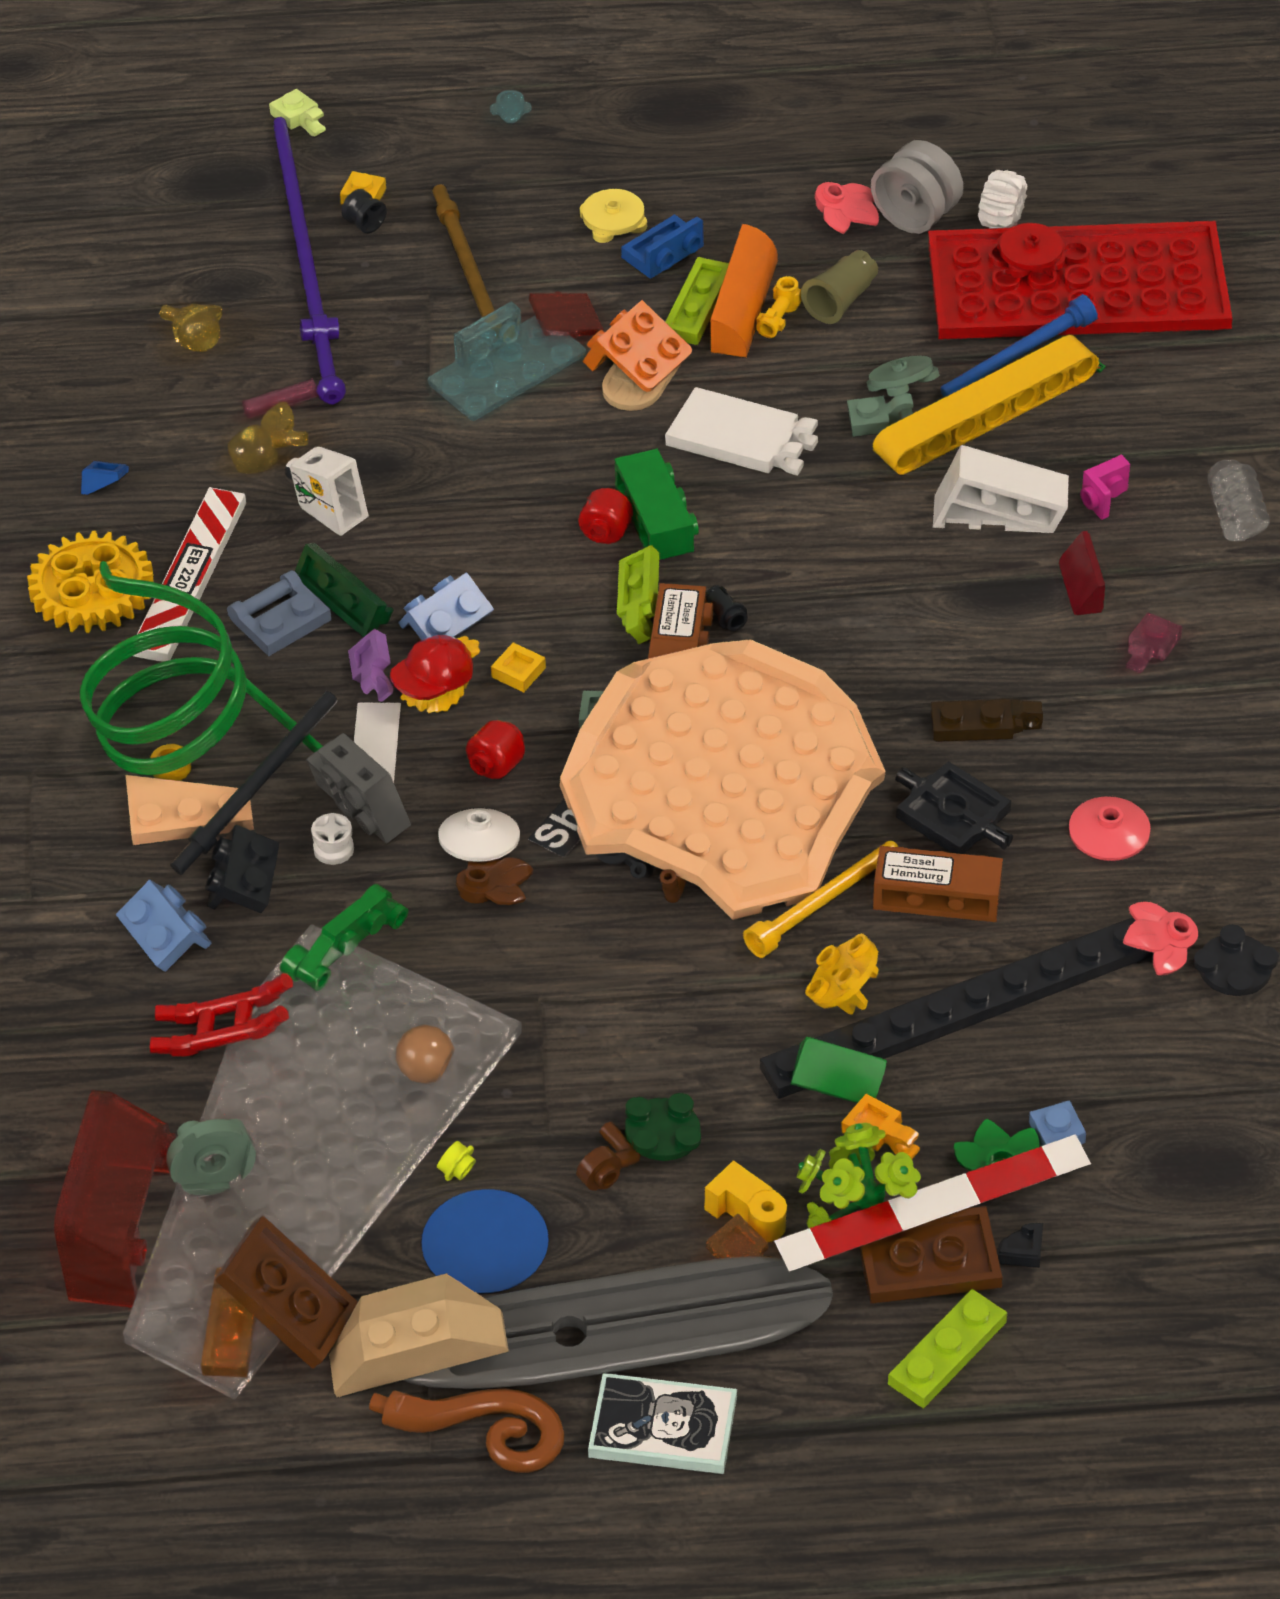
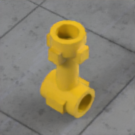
[756,276,802,338]

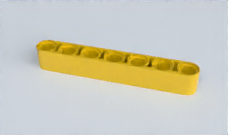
[872,335,1099,475]

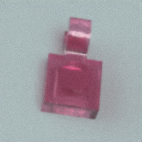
[1126,612,1183,673]

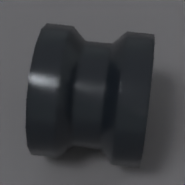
[341,189,387,234]

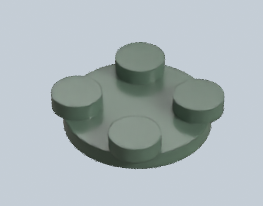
[866,356,940,396]

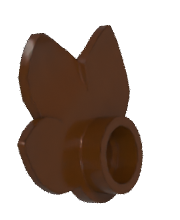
[456,857,533,905]

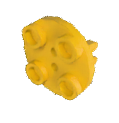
[805,934,879,1014]

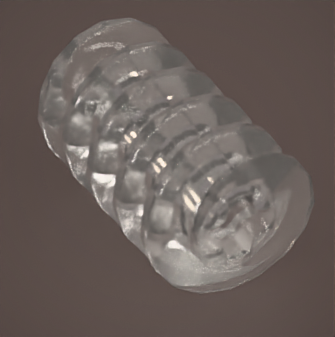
[1207,459,1270,542]

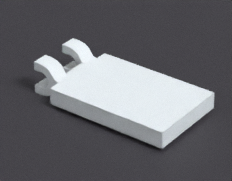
[665,387,818,476]

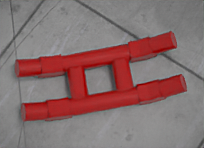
[150,973,293,1057]

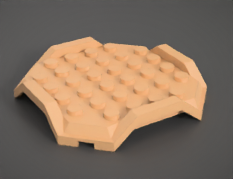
[560,640,886,920]

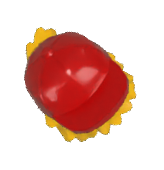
[390,635,480,714]

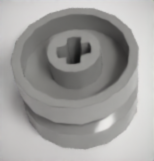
[871,140,963,234]

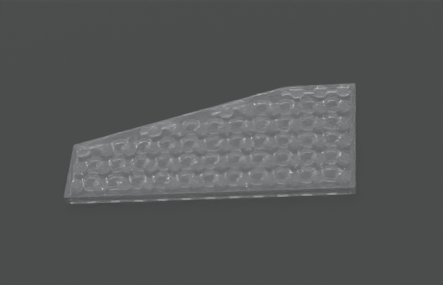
[123,924,522,1400]

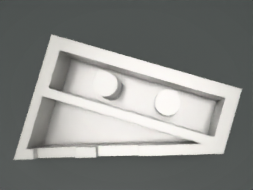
[933,445,1069,533]

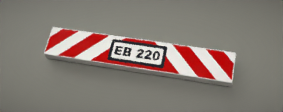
[134,487,246,662]

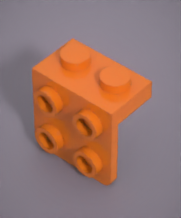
[582,300,692,392]

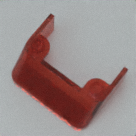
[54,1090,176,1308]

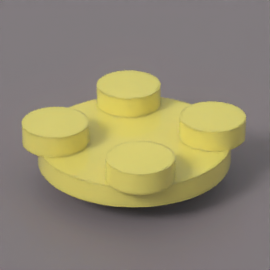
[580,189,647,243]

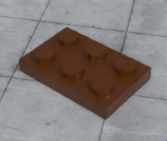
[859,1206,1003,1304]
[214,1215,358,1369]

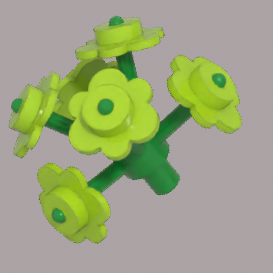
[797,1123,921,1228]

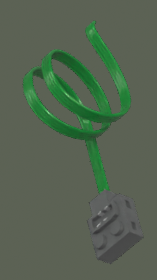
[80,561,411,844]

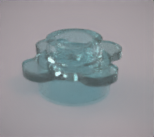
[490,90,532,123]

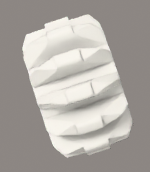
[978,170,1027,229]

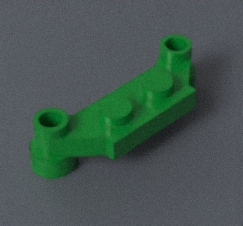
[280,884,409,991]

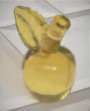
[160,303,223,352]
[227,402,308,474]

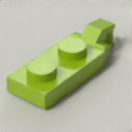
[617,545,659,644]

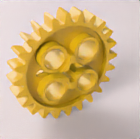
[27,531,154,633]

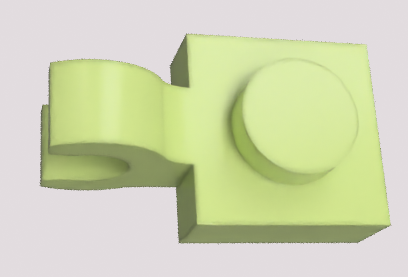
[269,89,326,137]

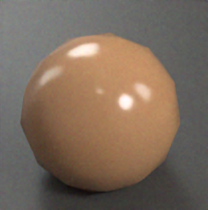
[396,1024,455,1084]

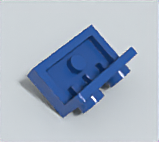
[621,214,704,279]

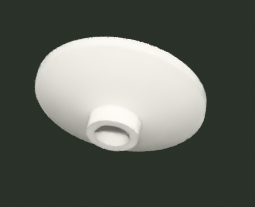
[439,808,520,862]

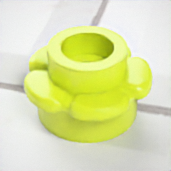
[437,1141,476,1181]

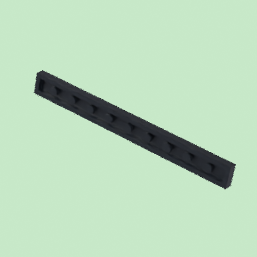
[760,917,1154,1099]

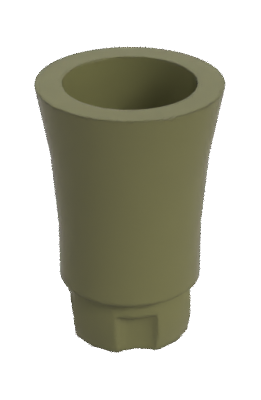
[801,250,878,324]

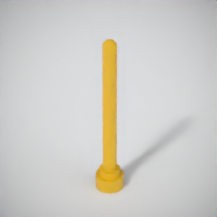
[743,841,898,958]

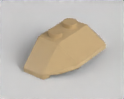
[329,1273,509,1397]

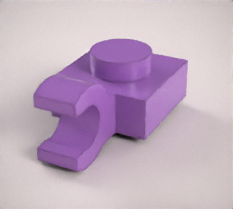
[348,629,393,702]

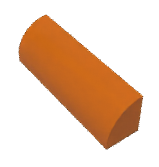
[710,224,778,358]

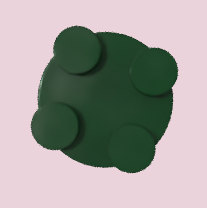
[625,1093,701,1161]

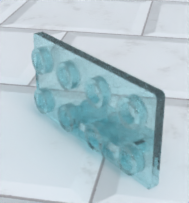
[428,301,586,421]

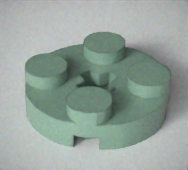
[166,1119,256,1195]

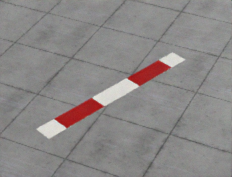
[774,1134,1091,1272]

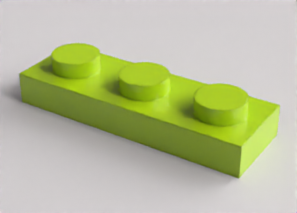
[665,257,729,345]
[888,1289,1007,1409]

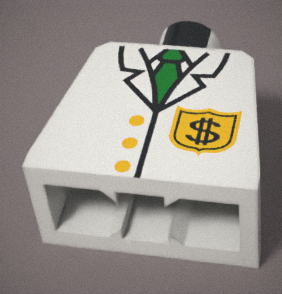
[285,447,369,536]

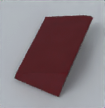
[1059,531,1105,615]

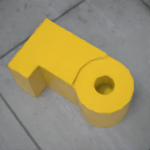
[704,1160,787,1242]

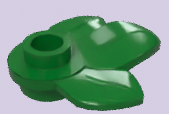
[954,1119,1039,1171]

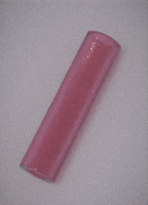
[242,379,318,418]

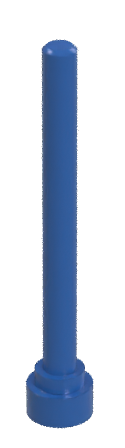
[940,294,1098,398]

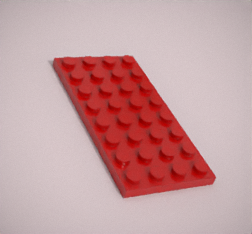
[928,221,1233,339]

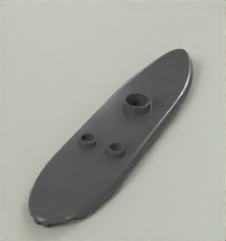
[403,1256,833,1389]

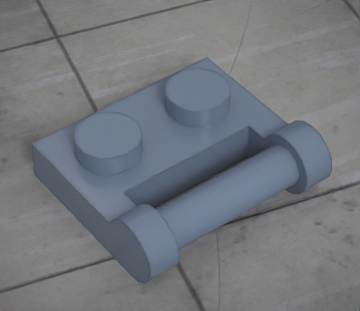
[227,570,331,656]

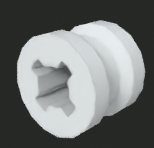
[311,813,354,865]

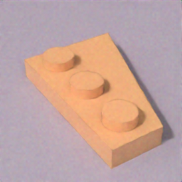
[126,775,254,845]

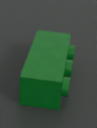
[615,448,699,560]

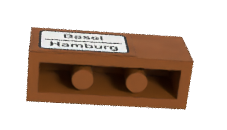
[648,583,713,659]
[873,846,1003,922]

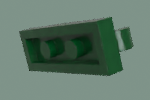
[295,543,394,637]

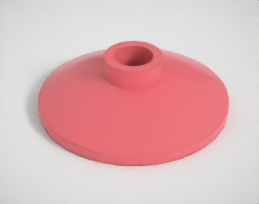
[1069,796,1151,861]

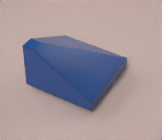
[81,461,129,495]

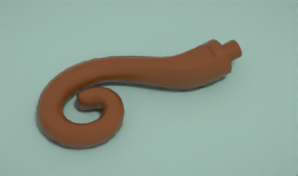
[369,1389,564,1473]

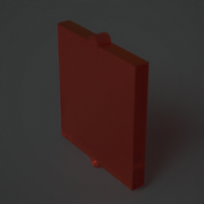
[529,291,603,338]

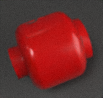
[578,488,633,544]
[466,720,525,779]

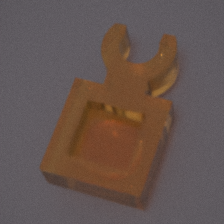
[706,1213,771,1259]

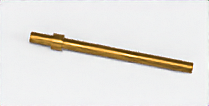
[432,184,502,336]

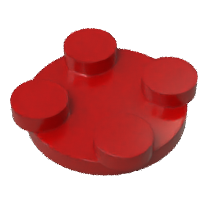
[997,223,1065,277]

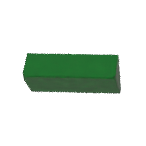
[790,1037,887,1103]

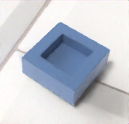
[1029,1100,1086,1146]

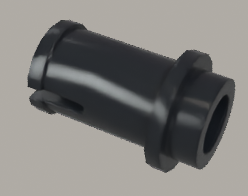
[706,585,748,631]

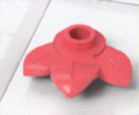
[815,182,879,234]
[1123,901,1198,976]

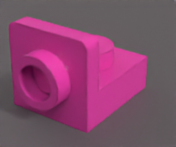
[1080,455,1130,520]

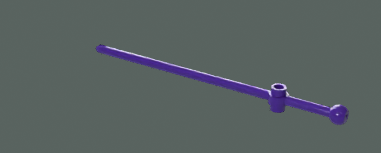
[273,117,346,405]

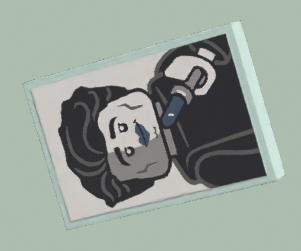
[588,1373,737,1474]

